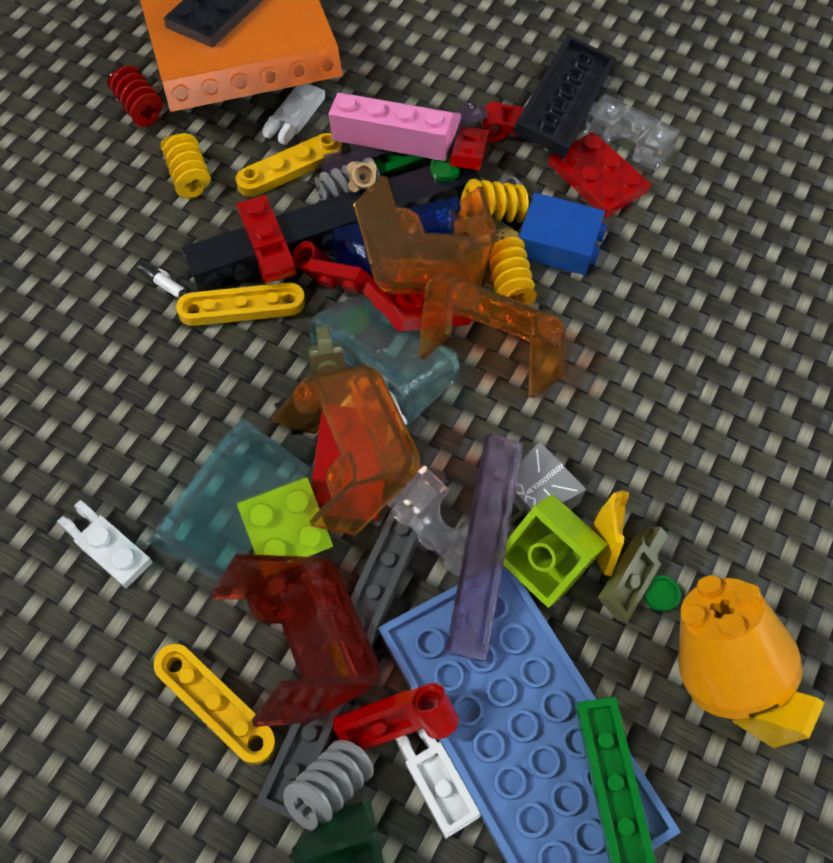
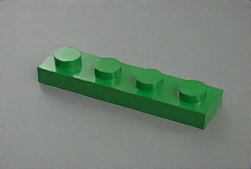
[575,696,656,863]

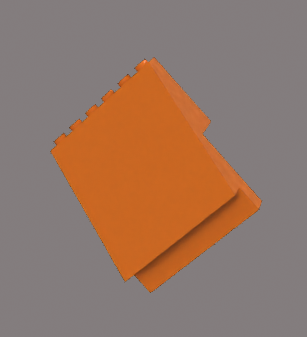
[140,0,343,112]

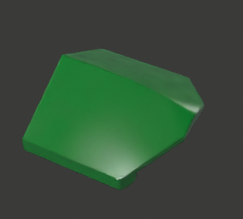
[369,149,426,178]

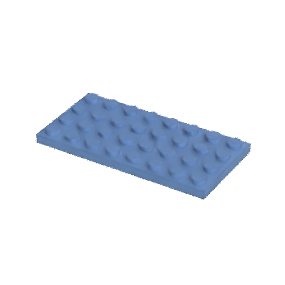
[378,562,681,863]

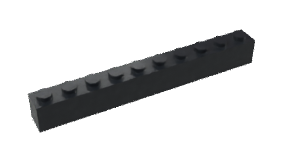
[182,165,481,292]

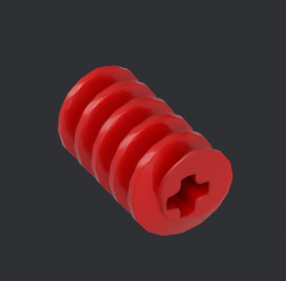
[107,65,163,127]

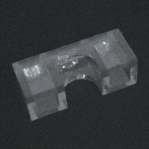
[583,94,680,172]
[385,465,502,577]

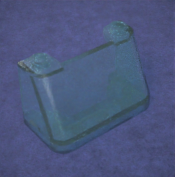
[308,293,460,427]
[147,417,311,588]

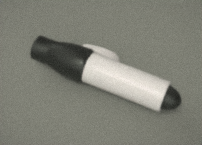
[137,262,187,299]

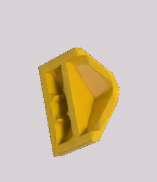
[591,490,629,576]

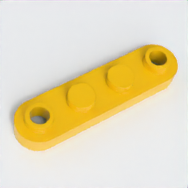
[236,133,342,197]
[176,283,305,326]
[154,644,276,765]

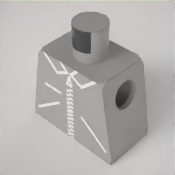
[496,442,586,526]

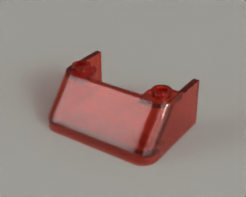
[211,554,381,727]

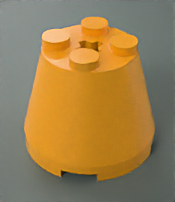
[679,575,802,719]

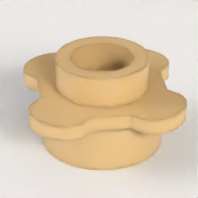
[346,161,378,193]

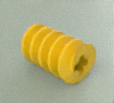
[161,133,211,199]
[460,179,529,224]
[487,237,537,309]

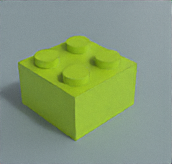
[236,477,333,574]
[494,494,608,608]

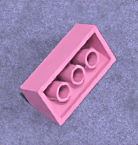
[328,93,461,161]

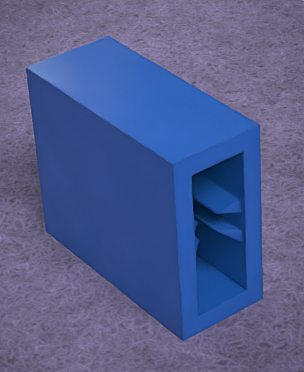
[518,192,607,276]

